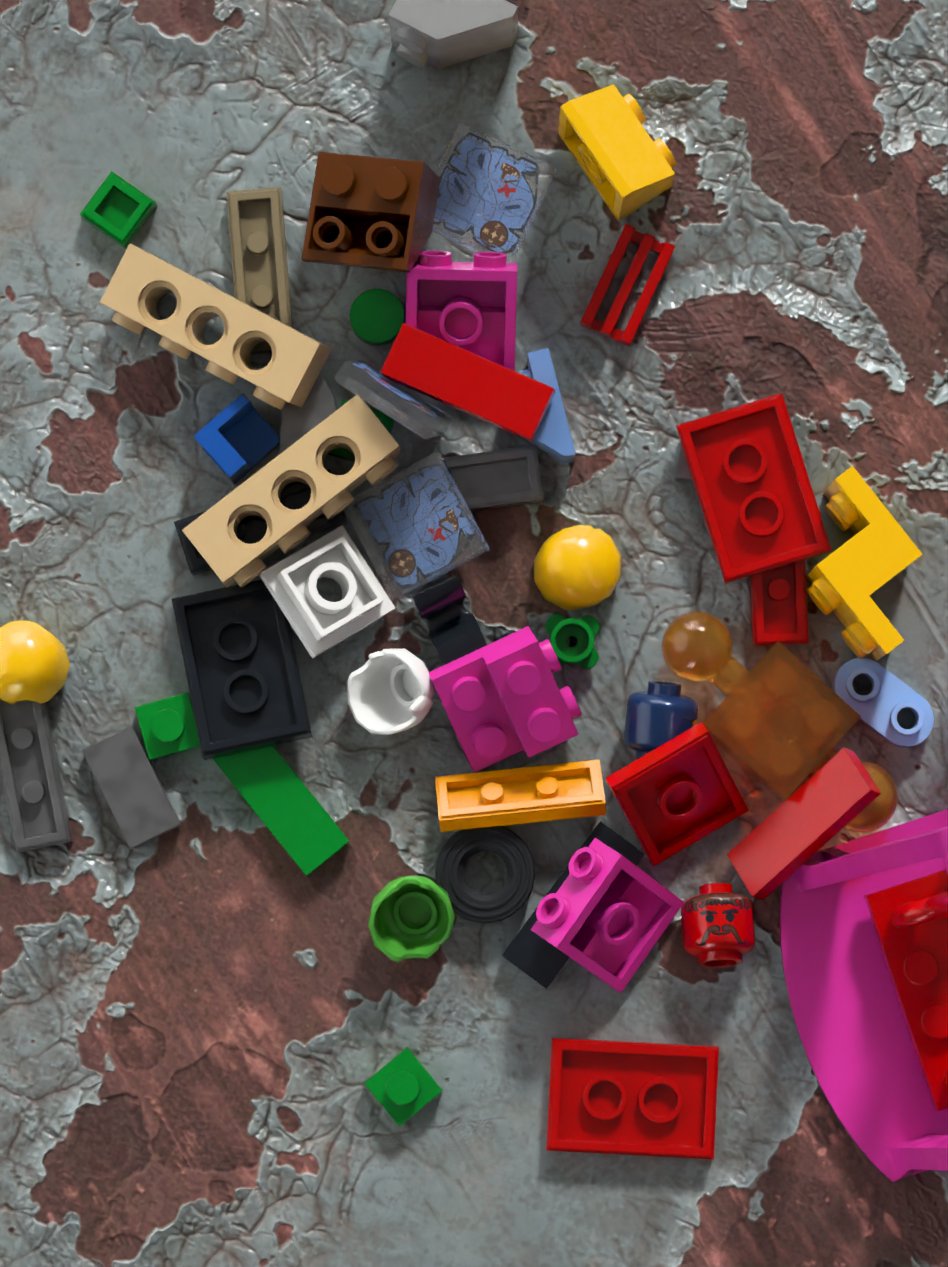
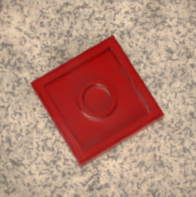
[605,722,749,867]

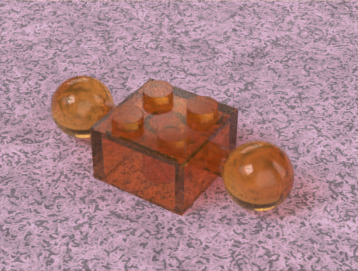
[662,611,898,832]

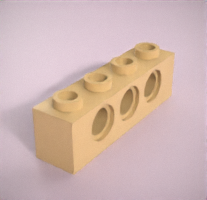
[100,244,332,410]
[182,394,400,588]

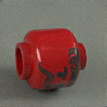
[681,883,755,968]

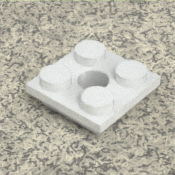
[259,525,395,659]

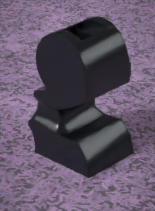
[410,574,487,664]

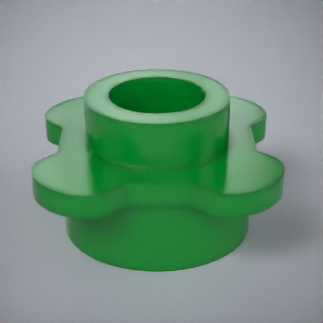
[545,614,600,669]

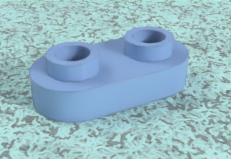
[832,658,934,748]

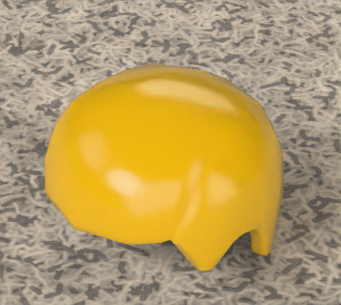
[533,525,622,611]
[0,621,70,705]

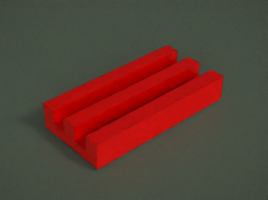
[580,224,675,347]

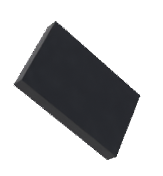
[172,579,313,760]

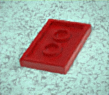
[676,393,831,585]
[546,1037,719,1160]

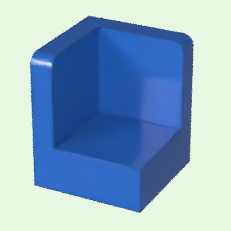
[194,393,280,484]

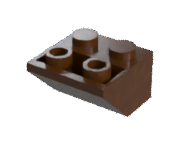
[302,152,440,273]

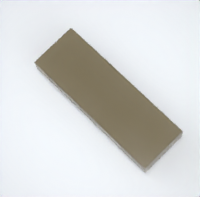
[226,187,293,355]

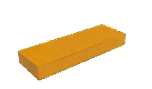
[435,759,606,832]

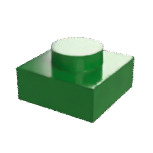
[135,692,200,761]
[364,1047,443,1127]

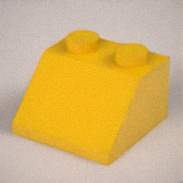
[558,84,677,222]

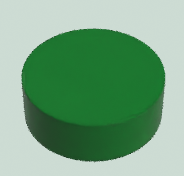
[349,289,405,346]

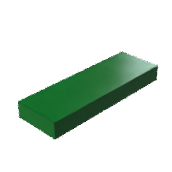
[213,746,350,876]

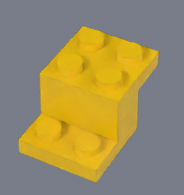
[806,466,923,661]

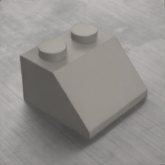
[389,0,518,69]

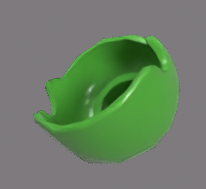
[368,875,455,962]

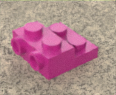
[406,250,517,371]
[429,626,582,773]
[531,838,684,993]

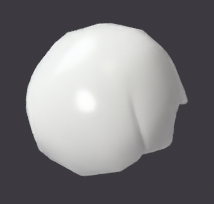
[348,648,435,735]

